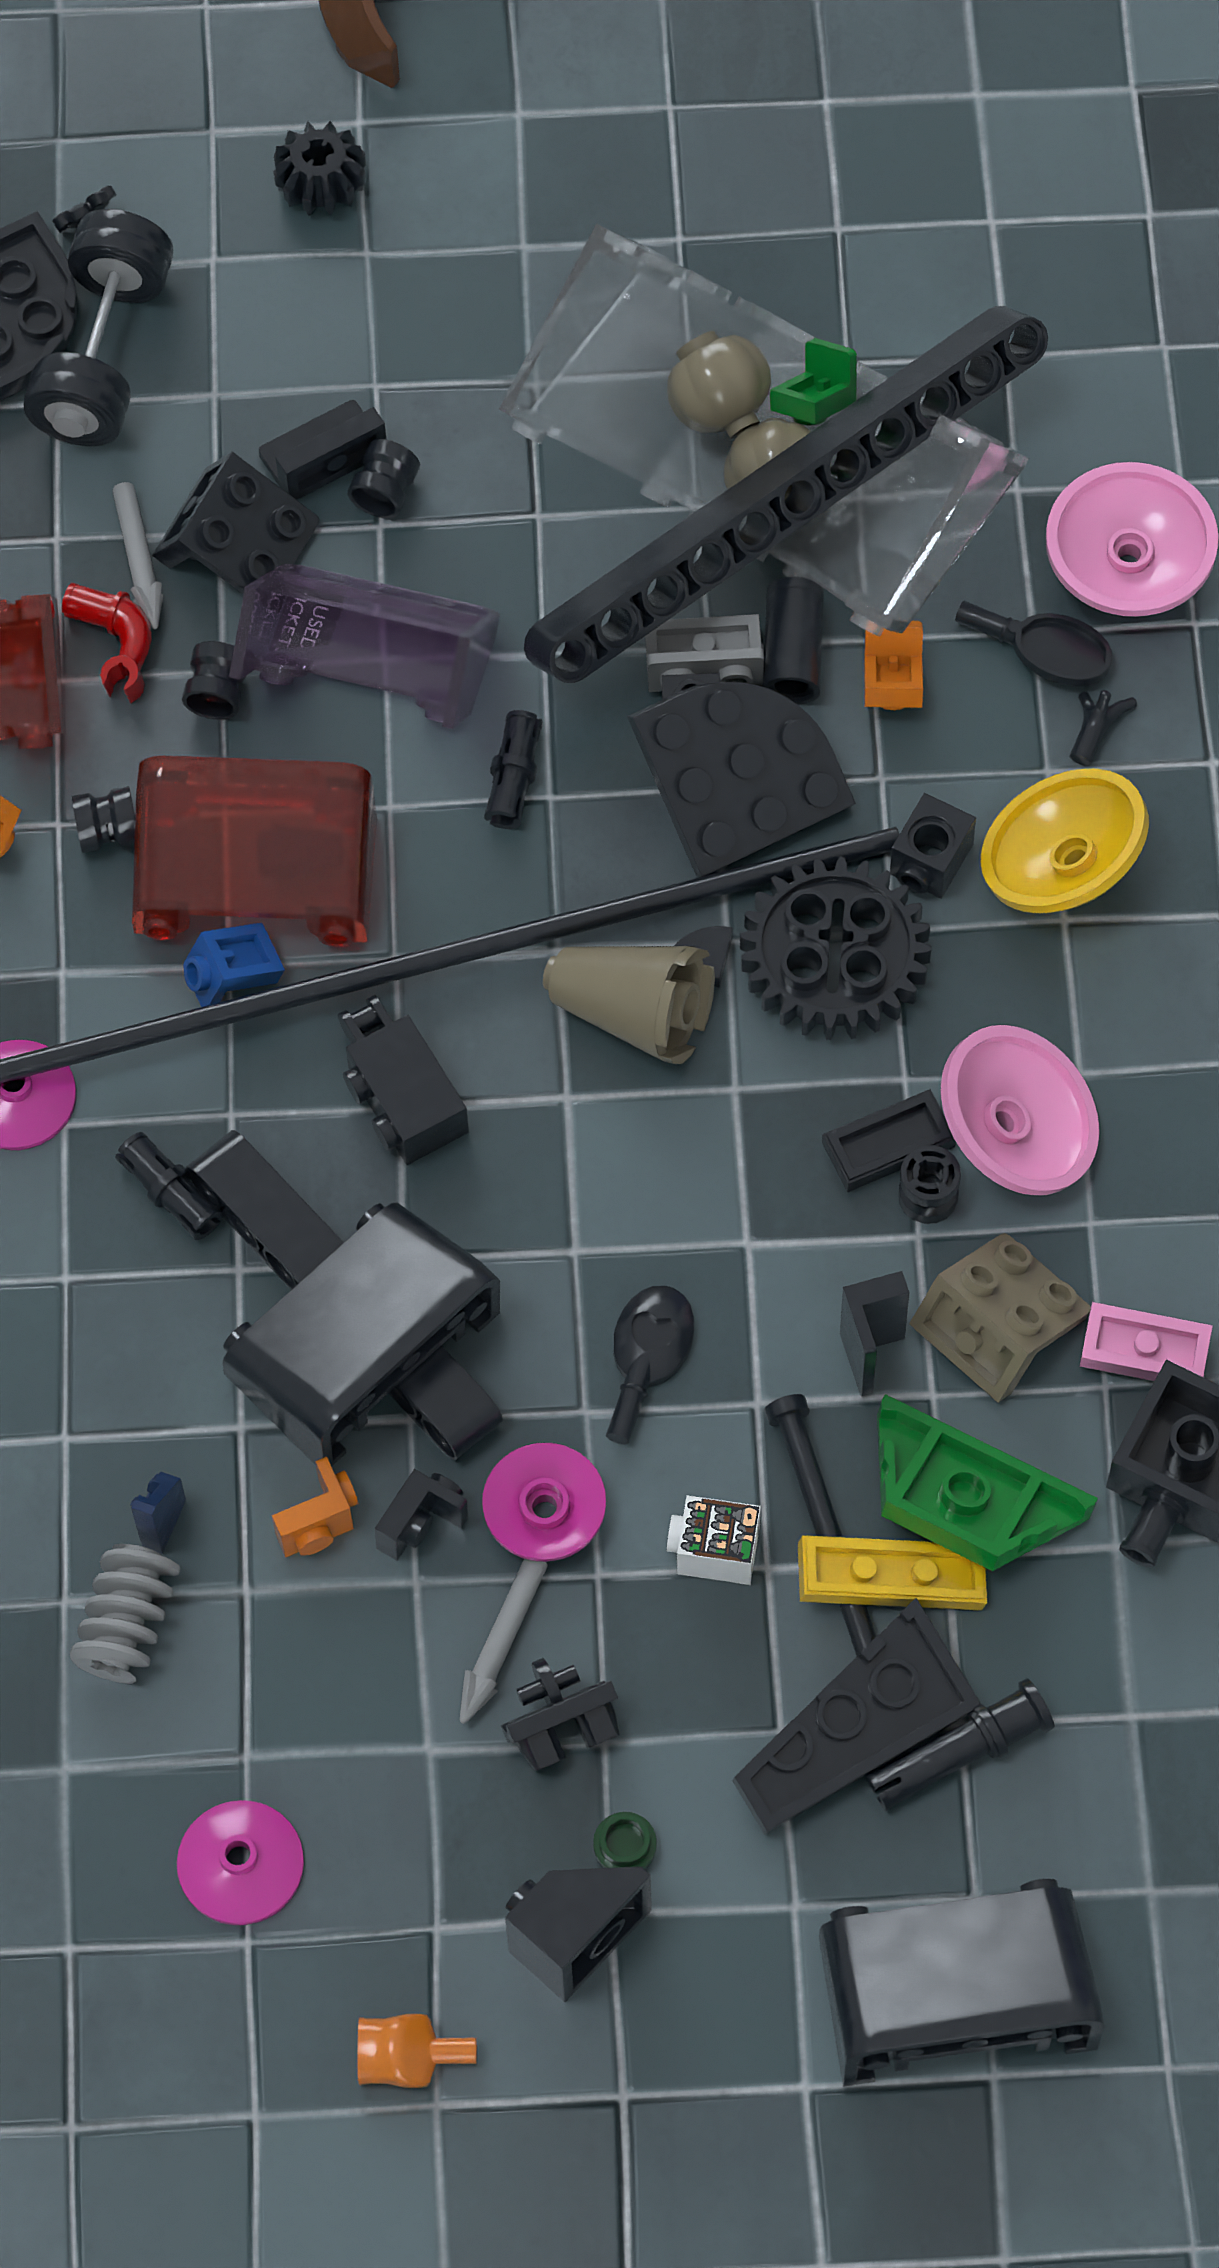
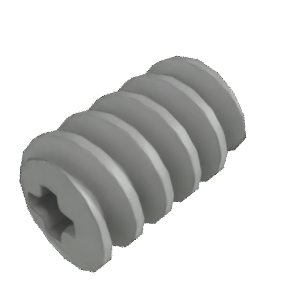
[70,1543,181,1684]

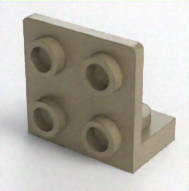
[909,1233,1091,1403]

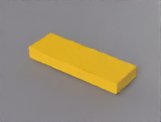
[798,1535,987,1610]

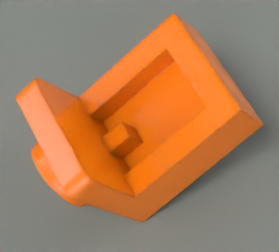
[864,620,923,710]
[272,1456,359,1558]

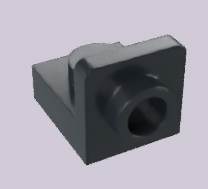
[374,1468,468,1561]

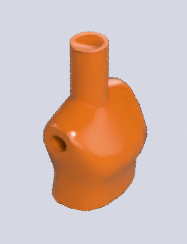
[357,2014,477,2088]

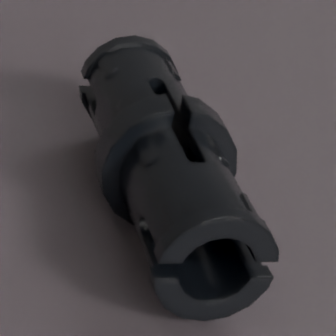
[484,710,543,829]
[115,1132,223,1240]

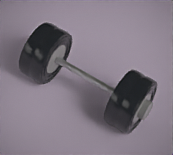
[23,209,173,446]

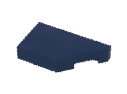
[130,1471,186,1554]

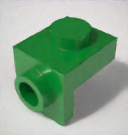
[770,338,857,426]

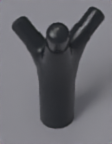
[1069,690,1137,766]

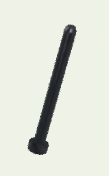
[764,1394,876,1656]

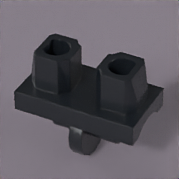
[500,1658,620,1771]

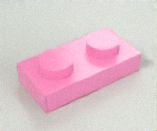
[1080,1302,1213,1381]

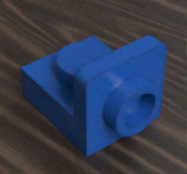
[183,922,285,1007]

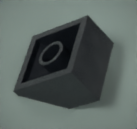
[505,1867,652,2002]

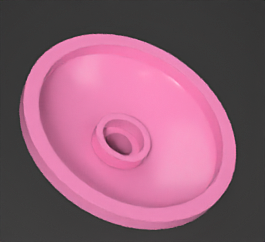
[1046,462,1218,616]
[941,1025,1099,1195]

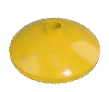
[981,769,1149,913]

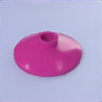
[0,1040,76,1150]
[482,1443,606,1562]
[177,1800,304,1925]

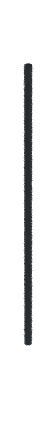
[0,826,900,1084]

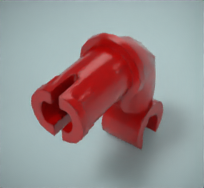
[62,583,152,703]

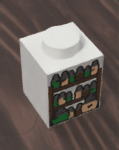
[667,1495,761,1585]

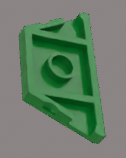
[877,1394,1098,1571]

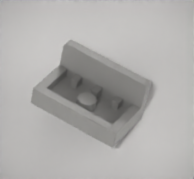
[645,614,764,692]

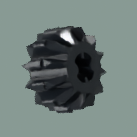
[273,120,366,216]

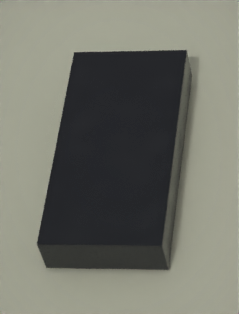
[822,1089,956,1192]

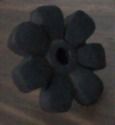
[52,185,117,233]

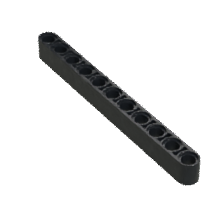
[524,306,1048,683]

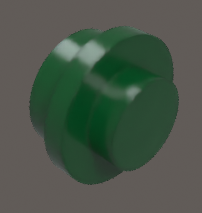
[593,1812,657,1869]

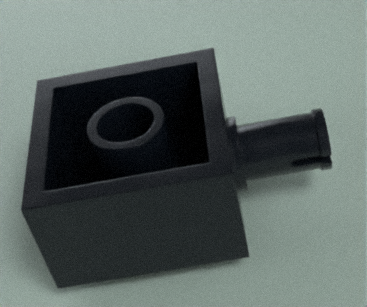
[1106,1359,1219,1567]

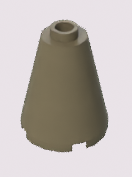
[543,946,715,1064]

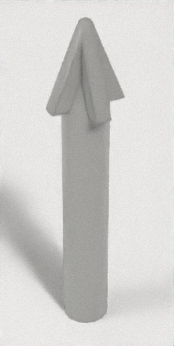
[112,482,164,629]
[460,1559,548,1724]

